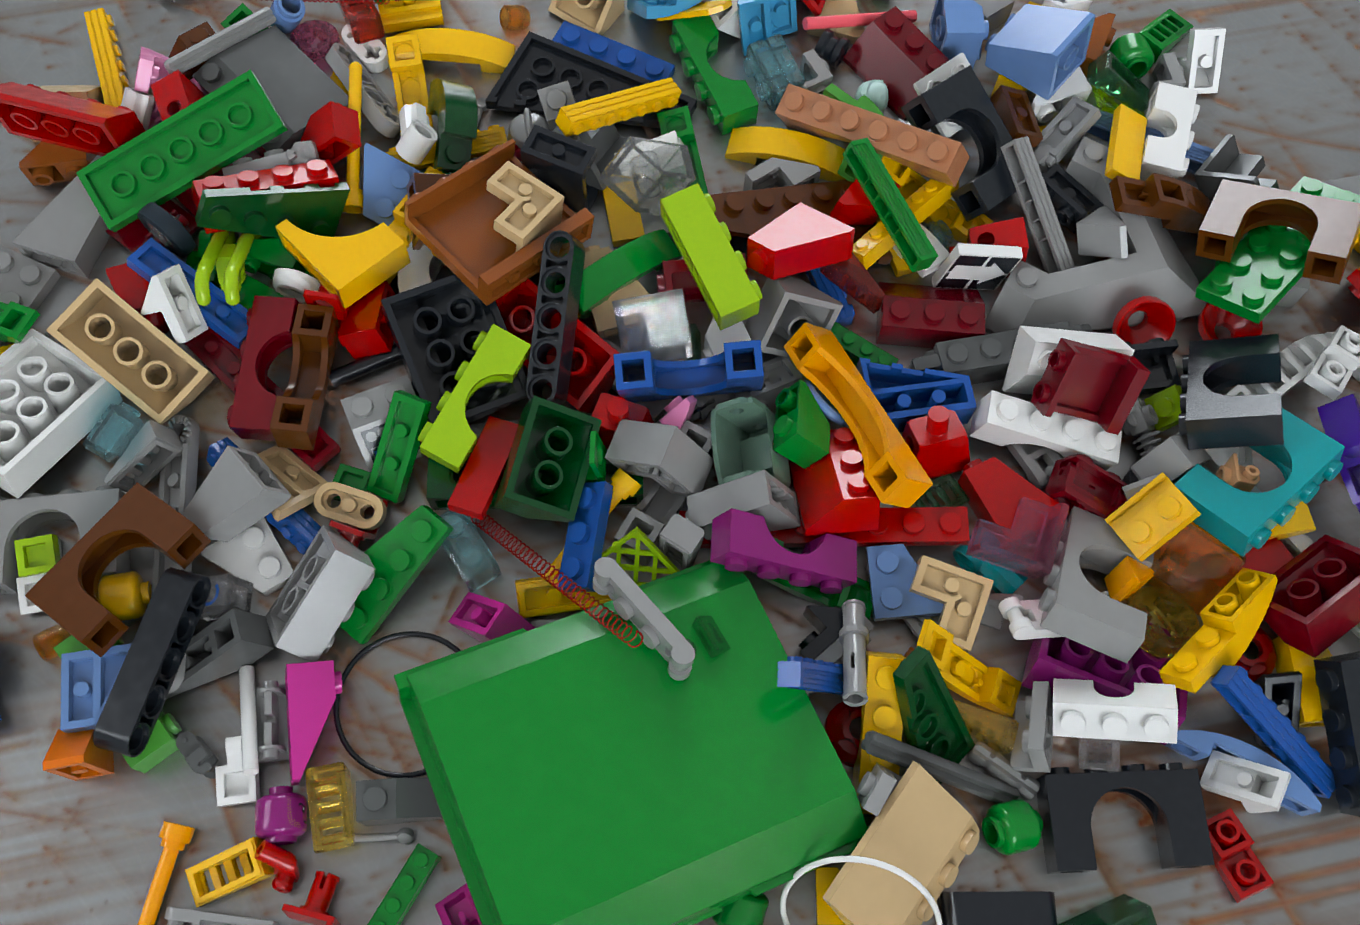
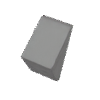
[1076,206,1128,258]
[1130,433,1212,483]

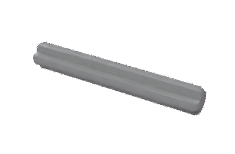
[164,7,276,74]

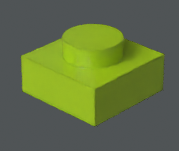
[1144,385,1182,432]
[14,534,61,577]

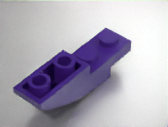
[1317,394,1360,513]

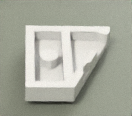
[201,517,294,597]

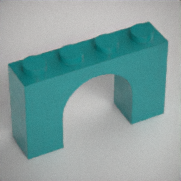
[1174,408,1345,557]

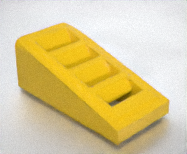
[185,837,275,908]

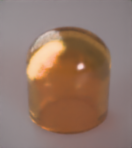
[499,5,531,31]
[32,624,71,662]

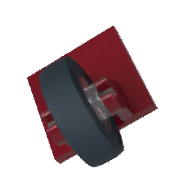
[105,200,200,258]

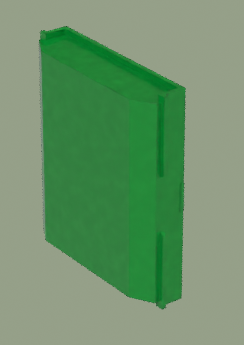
[394,560,870,925]

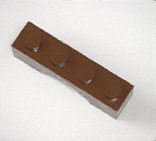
[270,303,340,451]

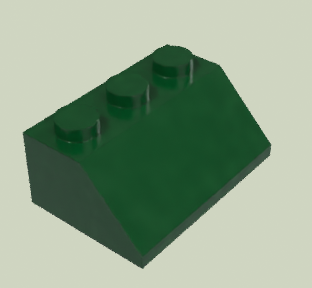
[494,395,602,522]

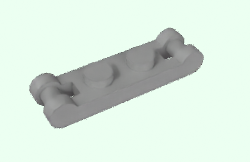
[592,557,695,681]

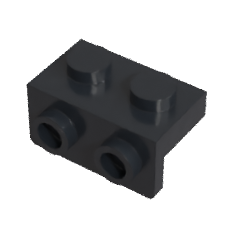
[1041,163,1104,234]
[1125,338,1181,395]

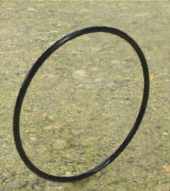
[333,631,461,778]

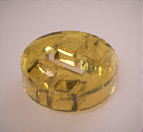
[1126,587,1200,658]

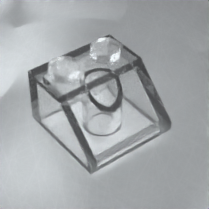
[600,136,696,216]
[612,288,694,361]

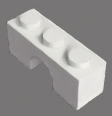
[1140,81,1200,181]
[1053,678,1178,744]

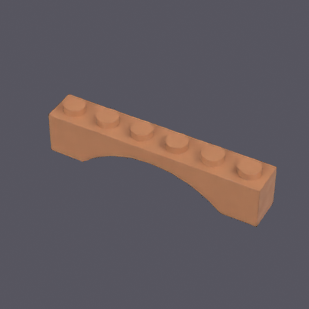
[775,84,970,187]

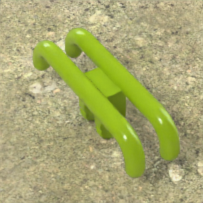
[194,231,263,306]

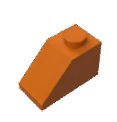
[42,729,114,781]

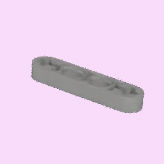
[325,43,400,138]

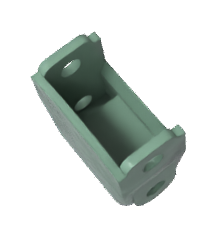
[711,396,791,488]

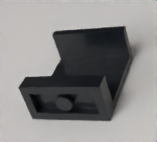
[520,125,599,213]

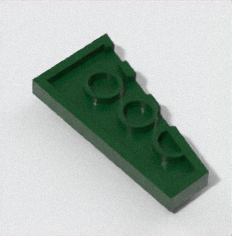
[195,182,350,238]
[893,646,975,785]

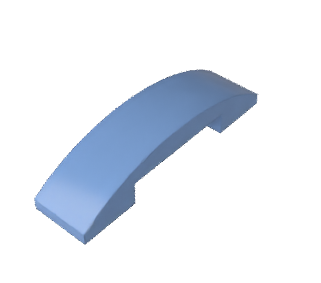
[1162,730,1322,816]

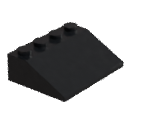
[381,274,528,424]

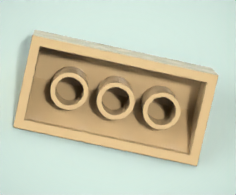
[46,278,215,424]

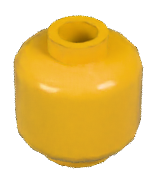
[98,571,152,621]

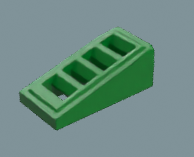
[1139,9,1194,64]

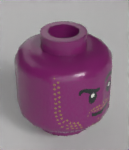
[255,786,307,846]

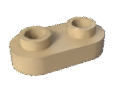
[314,482,387,530]

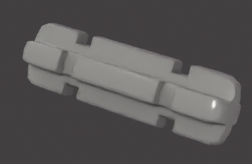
[968,742,1040,800]

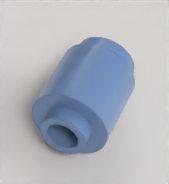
[270,0,305,34]

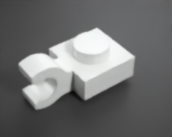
[215,736,260,807]

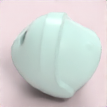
[855,80,888,113]

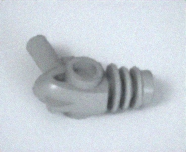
[1122,398,1162,457]

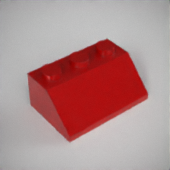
[788,428,881,536]

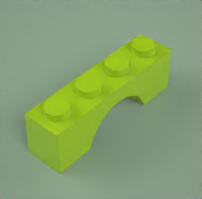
[418,324,531,474]

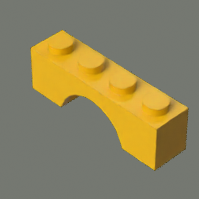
[852,651,906,815]

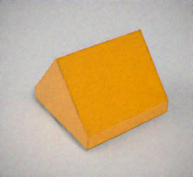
[1104,555,1155,602]

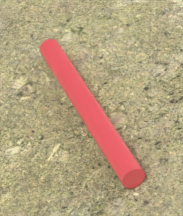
[802,10,917,30]

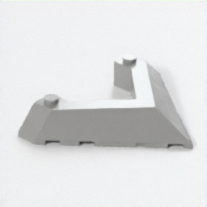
[985,132,1207,334]

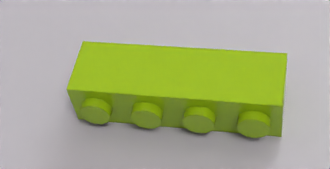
[660,183,762,331]

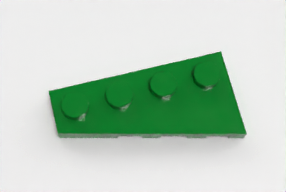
[340,505,454,644]

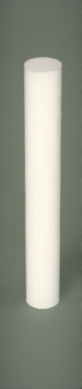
[239,665,259,776]

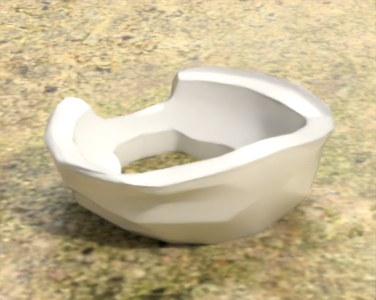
[273,268,320,304]

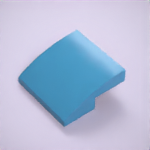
[627,0,702,19]
[737,0,798,56]

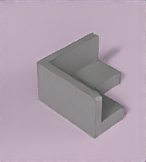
[604,419,714,496]

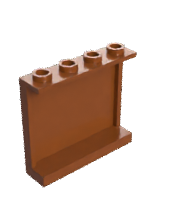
[404,139,595,306]

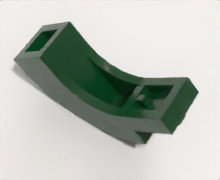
[427,78,478,173]

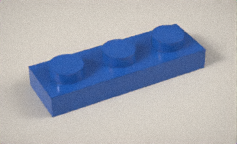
[558,481,613,592]

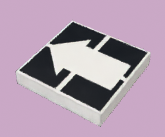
[932,243,1023,290]

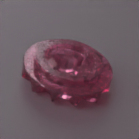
[290,20,341,64]

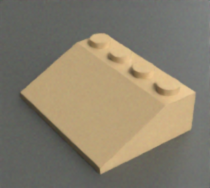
[822,761,980,925]

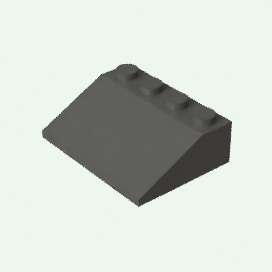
[192,25,348,152]

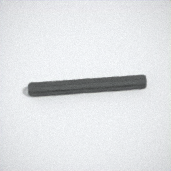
[861,730,1020,803]

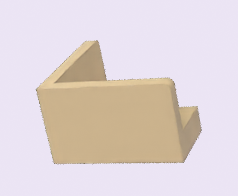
[486,161,565,252]
[909,555,994,653]

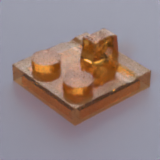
[1147,523,1246,617]

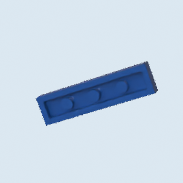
[552,21,675,82]
[127,238,248,349]

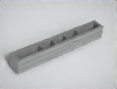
[1000,136,1075,274]

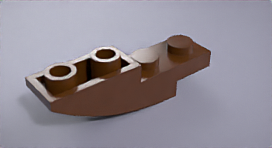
[1109,173,1212,234]

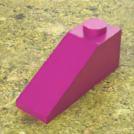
[285,660,342,786]

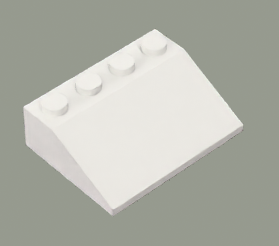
[0,328,123,499]

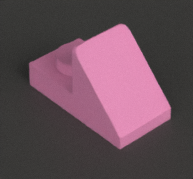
[134,46,169,94]

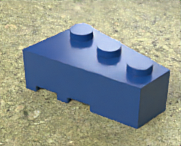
[856,357,977,433]

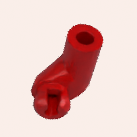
[254,840,300,893]

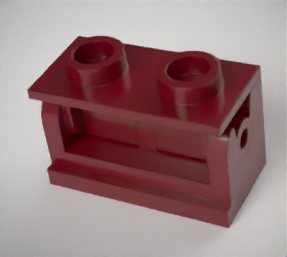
[1045,454,1128,519]

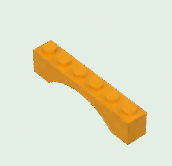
[783,322,933,508]

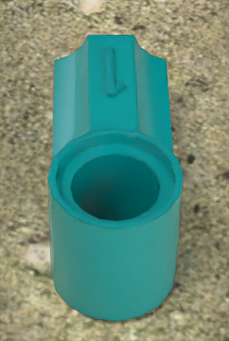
[952,527,1028,594]

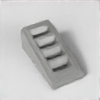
[104,420,183,492]
[658,514,705,571]

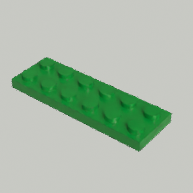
[76,69,288,232]
[1195,176,1360,324]

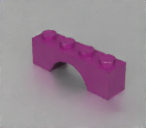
[710,508,857,594]

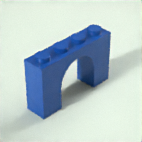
[613,340,764,403]

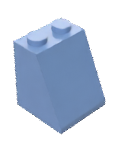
[985,4,1096,100]

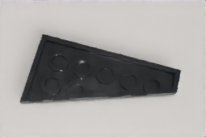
[485,31,697,128]

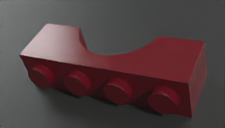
[227,295,299,441]

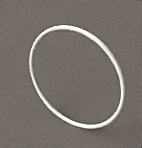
[780,856,943,925]

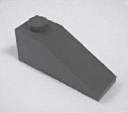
[166,608,274,699]
[356,777,443,826]

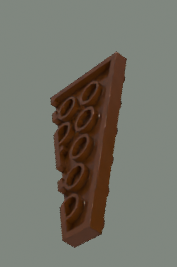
[710,180,893,265]

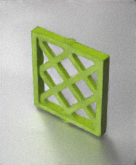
[602,526,680,586]

